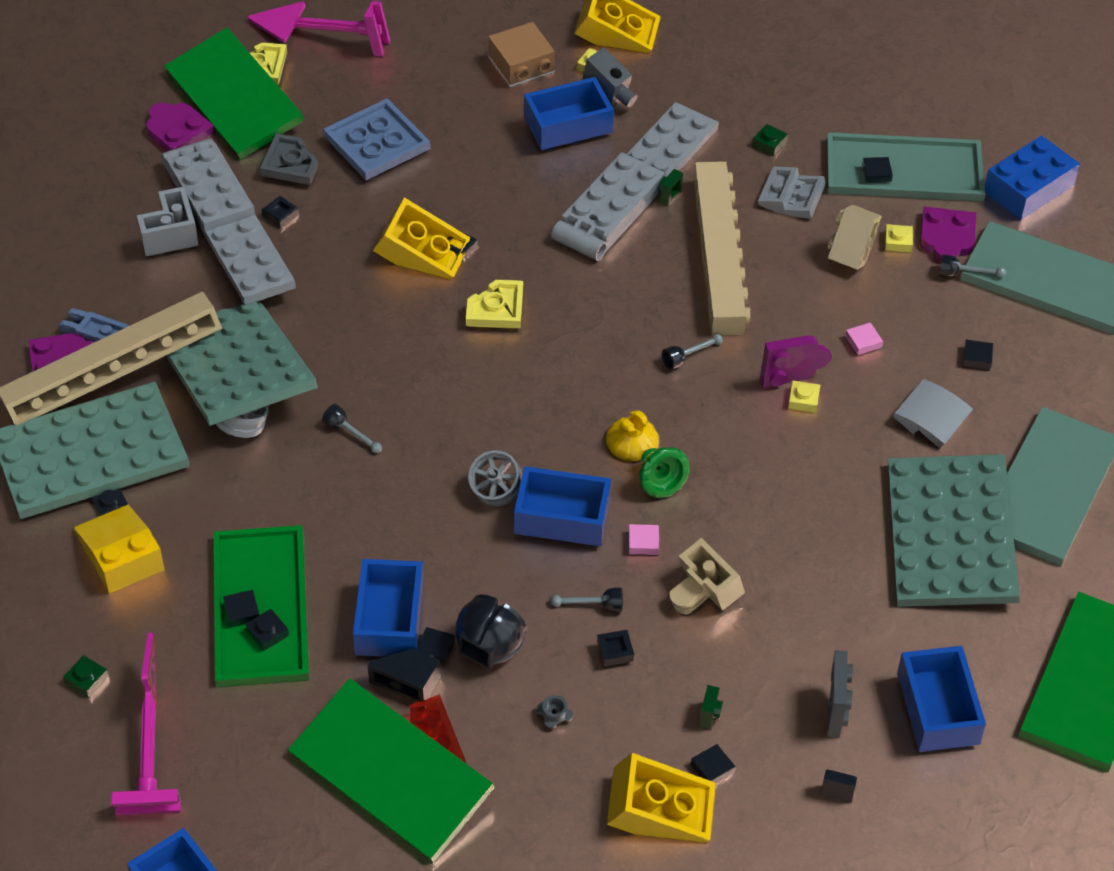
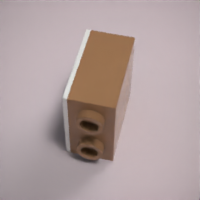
[488,22,555,87]

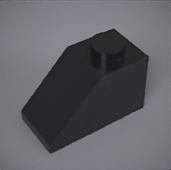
[368,649,441,705]

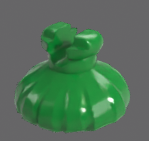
[639,447,690,498]

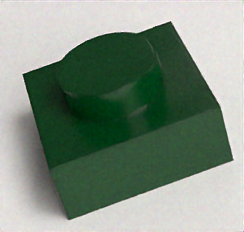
[752,124,788,156]
[658,169,683,206]
[63,655,109,698]
[699,685,724,730]

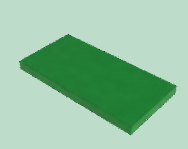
[164,27,305,160]
[213,525,310,687]
[1019,591,1114,772]
[288,678,495,863]

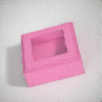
[845,322,883,355]
[629,524,659,555]

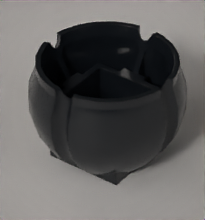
[456,594,527,670]

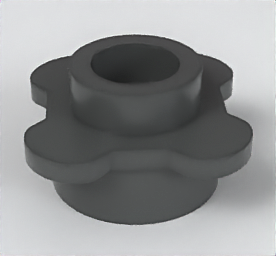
[536,695,573,728]

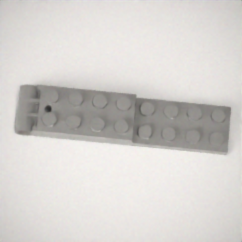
[551,102,719,261]
[161,138,296,305]

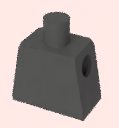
[582,47,637,108]

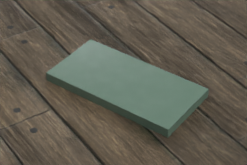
[826,132,985,202]
[960,221,1114,335]
[1007,406,1114,566]

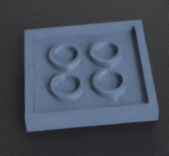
[323,98,431,180]

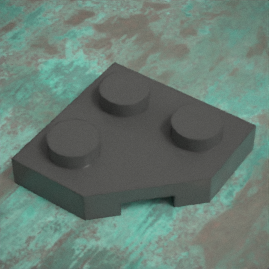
[260,133,318,185]
[827,650,853,738]

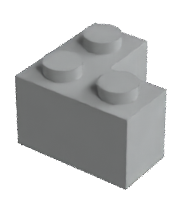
[137,186,199,256]

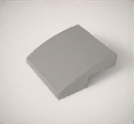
[758,167,826,219]
[892,379,973,449]

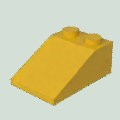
[574,0,661,53]
[373,197,470,280]
[74,504,165,594]
[607,753,716,843]

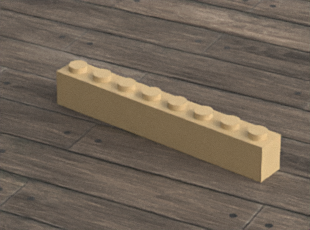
[694,162,750,336]
[0,291,222,425]

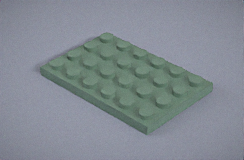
[166,301,318,426]
[0,382,190,519]
[888,454,1020,607]

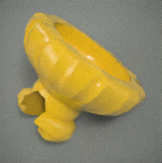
[606,410,659,462]

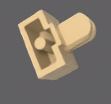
[828,204,882,270]
[670,538,745,615]

